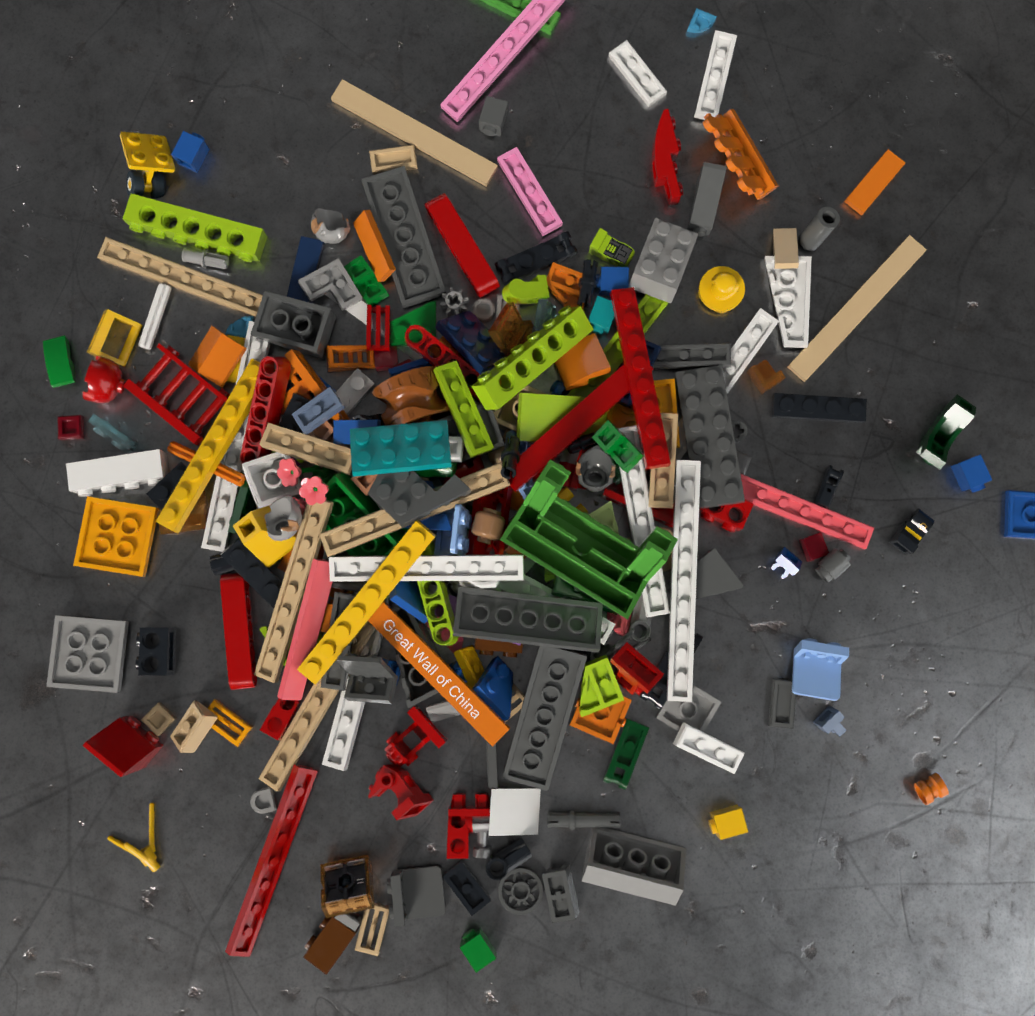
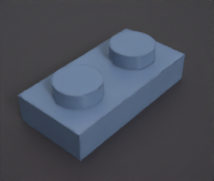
[292,387,345,435]

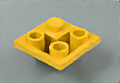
[233,505,299,568]

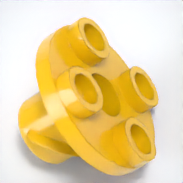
[698,266,745,313]

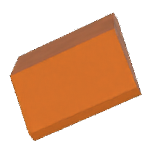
[188,326,247,388]

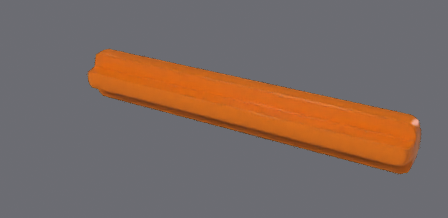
[167,441,246,486]

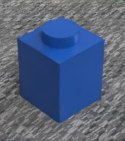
[171,131,210,173]
[595,266,629,296]
[951,454,992,493]

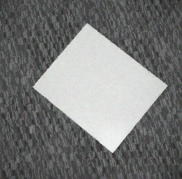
[489,788,541,836]

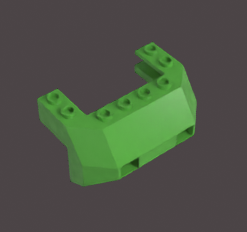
[500,460,678,620]

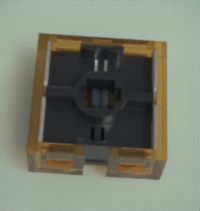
[320,855,375,918]

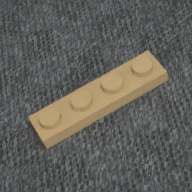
[649,413,678,509]
[260,423,352,475]

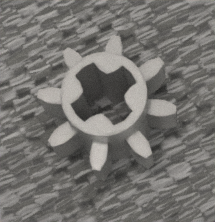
[440,288,469,316]

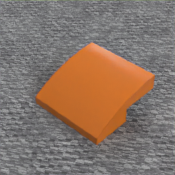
[555,333,611,391]

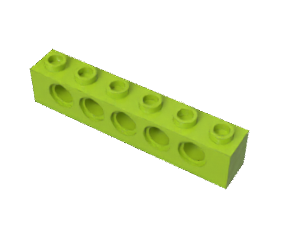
[123,193,268,262]
[471,306,594,410]

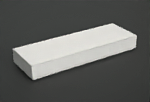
[609,40,667,108]
[673,722,745,774]

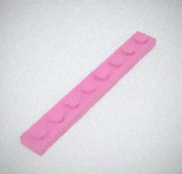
[440,0,565,122]

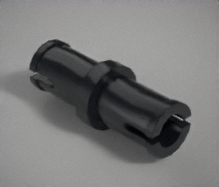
[577,259,598,308]
[500,436,520,479]

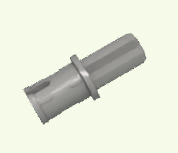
[182,248,229,269]

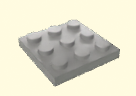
[46,615,129,693]

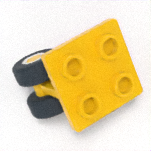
[120,131,175,199]

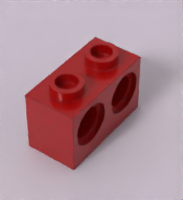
[699,500,754,533]

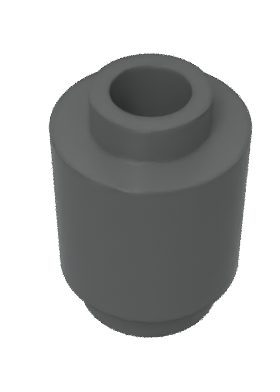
[815,548,851,583]

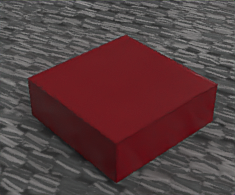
[57,415,84,440]

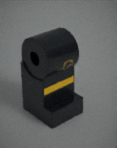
[889,508,934,555]

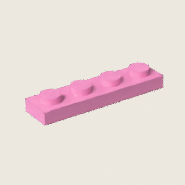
[497,147,563,236]

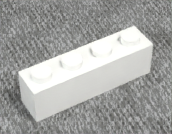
[66,449,169,497]

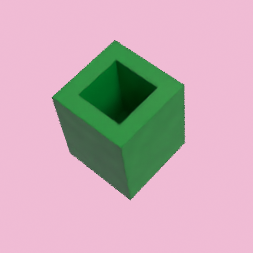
[460,927,497,973]

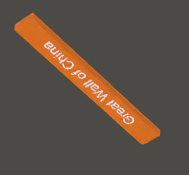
[368,601,510,747]

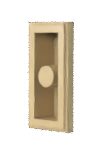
[170,700,217,753]

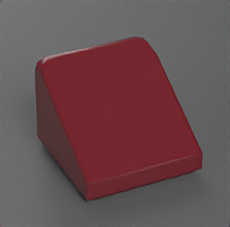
[374,346,399,372]
[799,532,829,562]

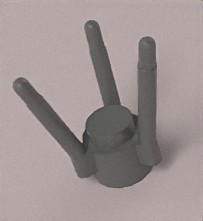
[593,629,651,667]

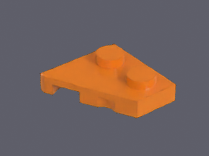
[547,262,596,310]

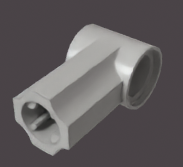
[629,595,652,642]

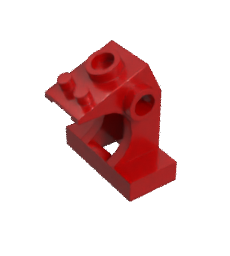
[610,642,664,695]
[384,705,447,767]
[368,764,434,820]

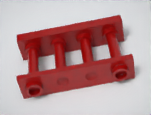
[123,343,230,447]

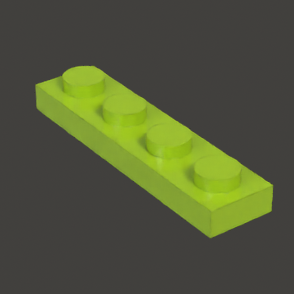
[433,361,494,458]

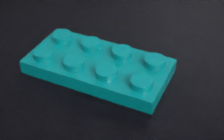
[350,420,452,477]

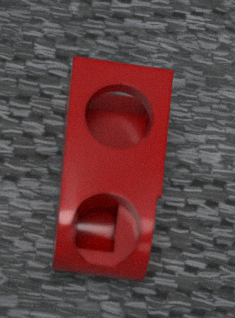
[260,698,301,741]

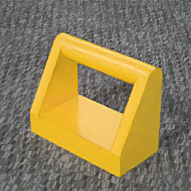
[87,309,143,367]

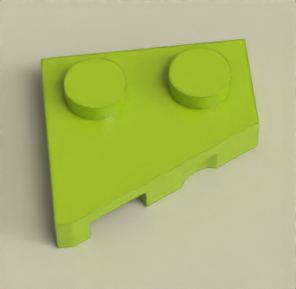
[579,655,624,717]

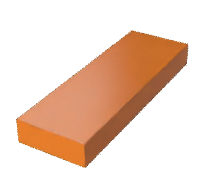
[844,149,905,216]
[353,210,396,282]

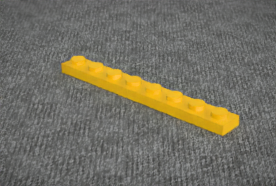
[155,358,260,534]
[297,520,437,685]

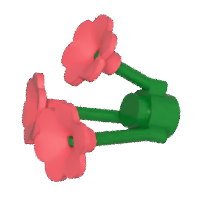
[277,458,336,517]

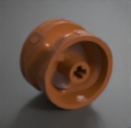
[372,366,452,426]

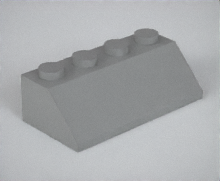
[581,827,686,906]

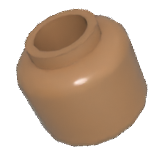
[471,507,506,544]

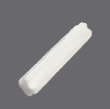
[138,283,171,350]

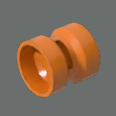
[914,773,949,805]

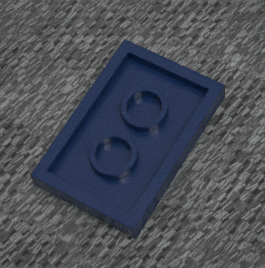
[435,310,511,375]

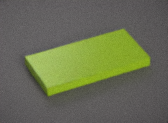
[517,393,607,442]

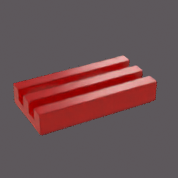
[366,305,390,351]

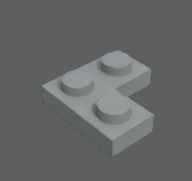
[298,258,362,311]

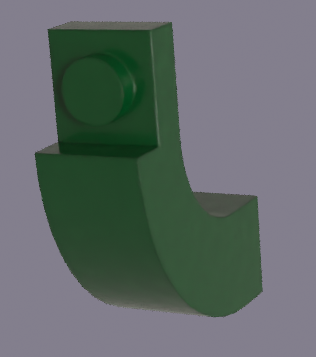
[916,394,976,469]

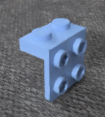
[434,504,472,555]
[792,638,849,701]

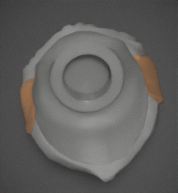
[311,208,350,244]
[264,495,302,541]

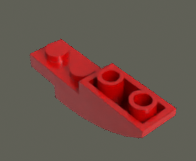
[652,109,683,206]

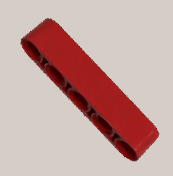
[424,193,500,298]
[404,325,481,403]
[240,356,291,463]
[220,573,257,690]

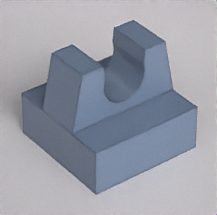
[813,706,847,737]

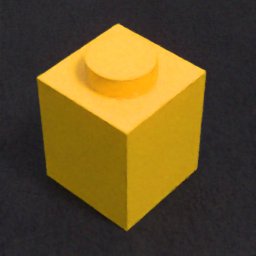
[708,805,748,840]

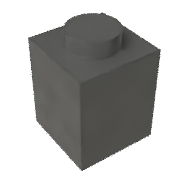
[479,96,508,136]

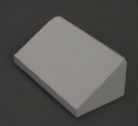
[426,700,461,722]

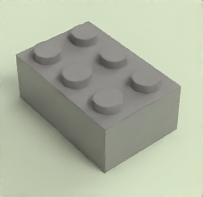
[629,217,698,303]

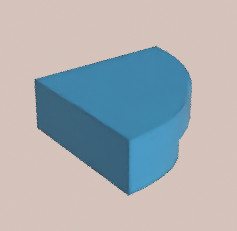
[687,8,717,33]
[225,316,255,338]

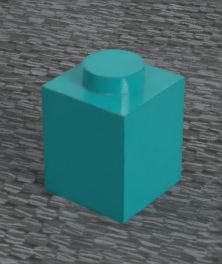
[588,296,615,335]

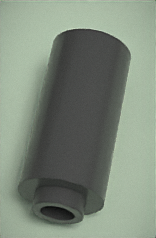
[799,207,840,251]

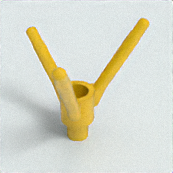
[107,803,161,872]

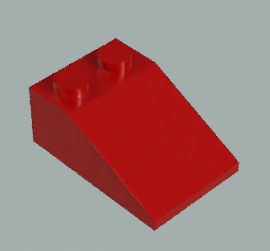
[82,716,163,777]

